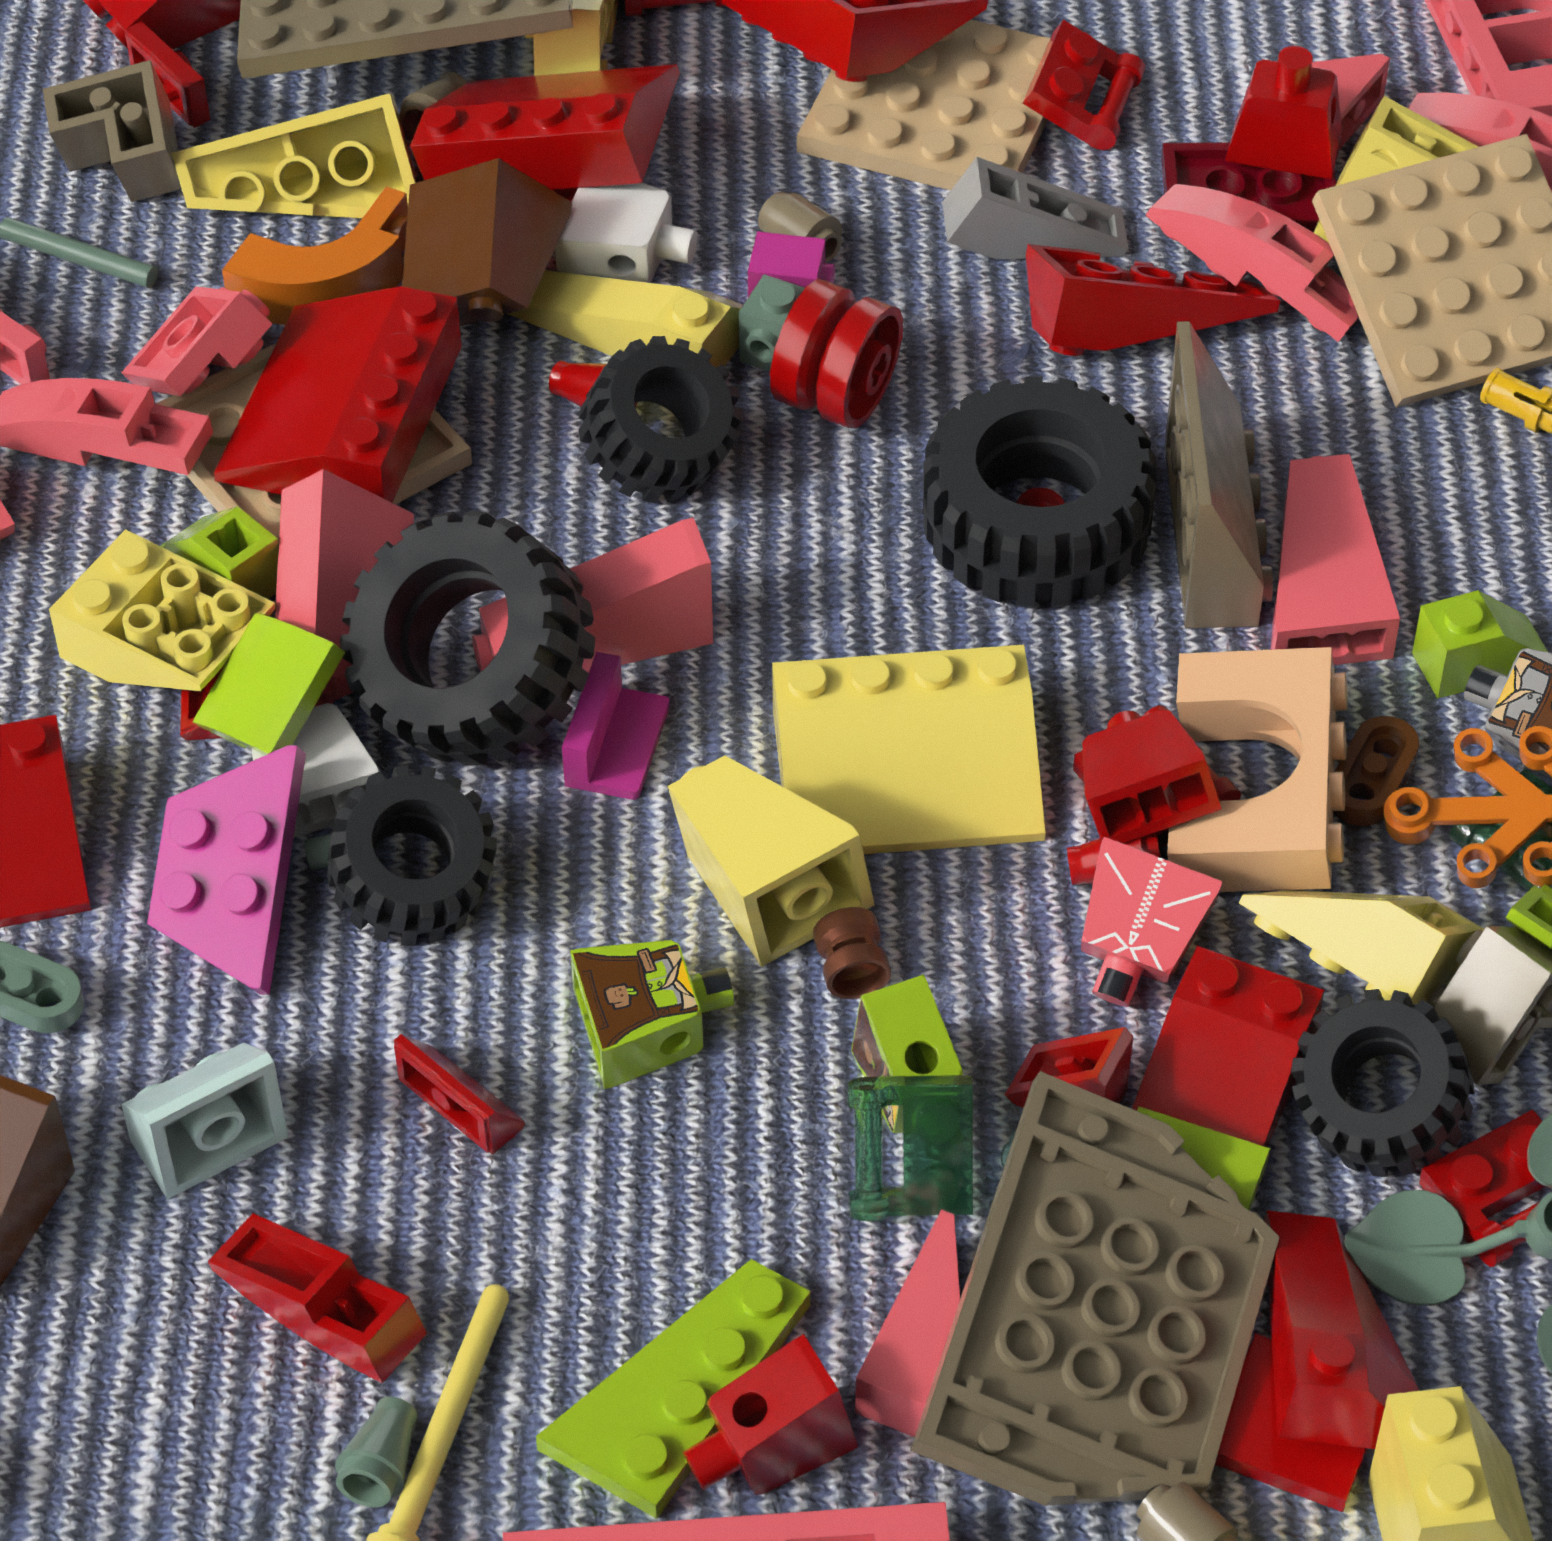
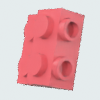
[121,286,272,397]

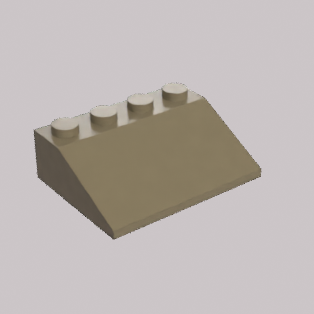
[1164,321,1273,628]

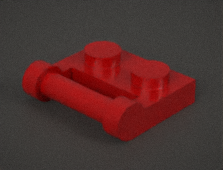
[1022,19,1146,150]
[1419,1109,1546,1267]

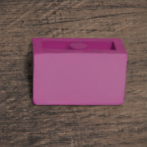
[562,651,669,800]

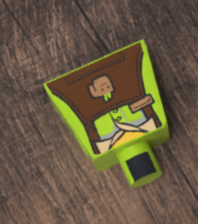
[570,940,734,1089]
[851,974,964,1152]

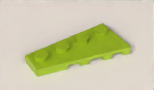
[536,1259,810,1519]

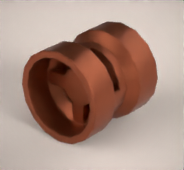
[813,907,891,999]

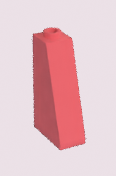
[1270,454,1400,665]
[275,469,414,707]
[472,517,713,673]

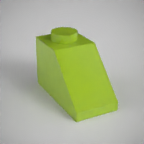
[1412,590,1549,699]

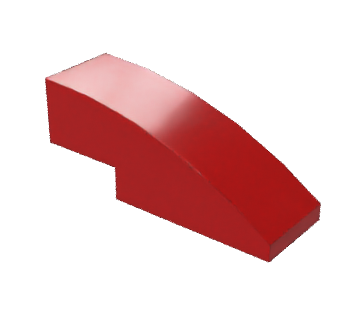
[207,1213,427,1384]

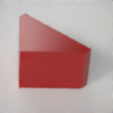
[1005,1027,1134,1108]

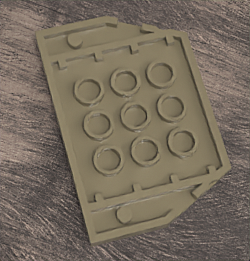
[910,1071,1279,1506]

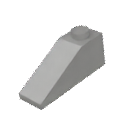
[942,157,1128,259]

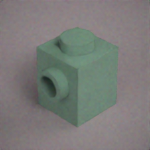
[739,274,805,372]

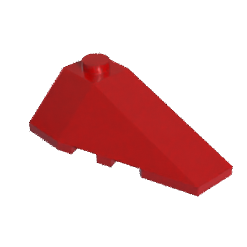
[1026,244,1280,356]
[1264,1210,1419,1449]

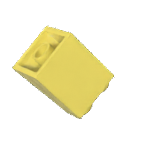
[668,755,875,967]
[1368,1386,1534,1541]

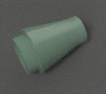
[335,1397,418,1508]

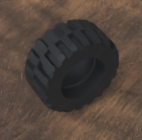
[923,376,1157,608]
[340,510,595,766]

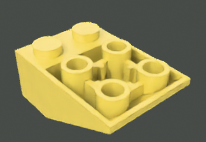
[1313,96,1478,243]
[49,529,276,691]
[1239,890,1484,1005]

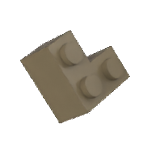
[43,60,182,202]
[1426,926,1552,1085]

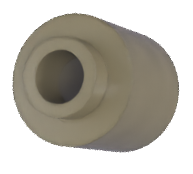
[758,192,842,263]
[1136,1482,1238,1541]

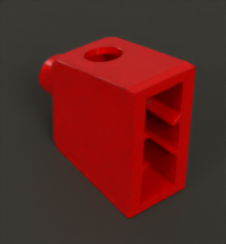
[1226,46,1342,180]
[1082,710,1222,844]
[682,1334,858,1495]

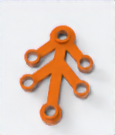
[1383,726,1552,888]

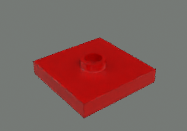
[1215,1333,1368,1512]

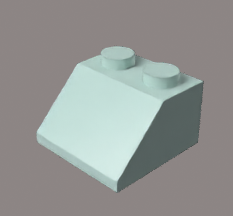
[121,1043,288,1200]

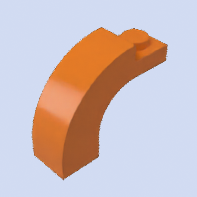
[222,186,408,325]

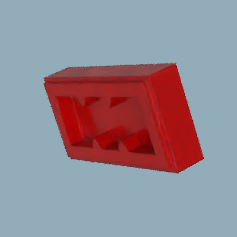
[125,21,210,128]

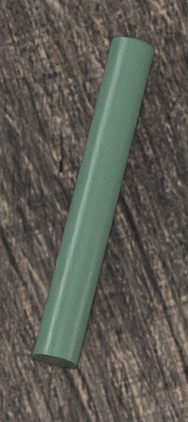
[0,217,158,288]

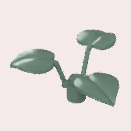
[1345,1113,1552,1374]

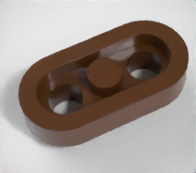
[1333,716,1419,826]

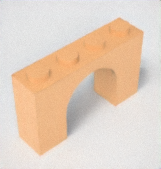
[1167,647,1348,892]

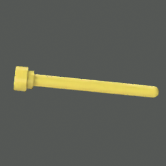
[366,1284,509,1541]

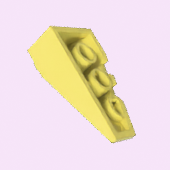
[171,93,417,218]
[508,270,743,368]

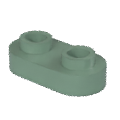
[0,941,84,1033]

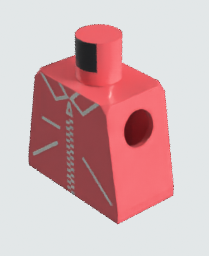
[1081,837,1223,1007]

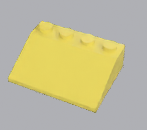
[772,645,1046,854]

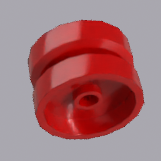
[770,279,903,429]

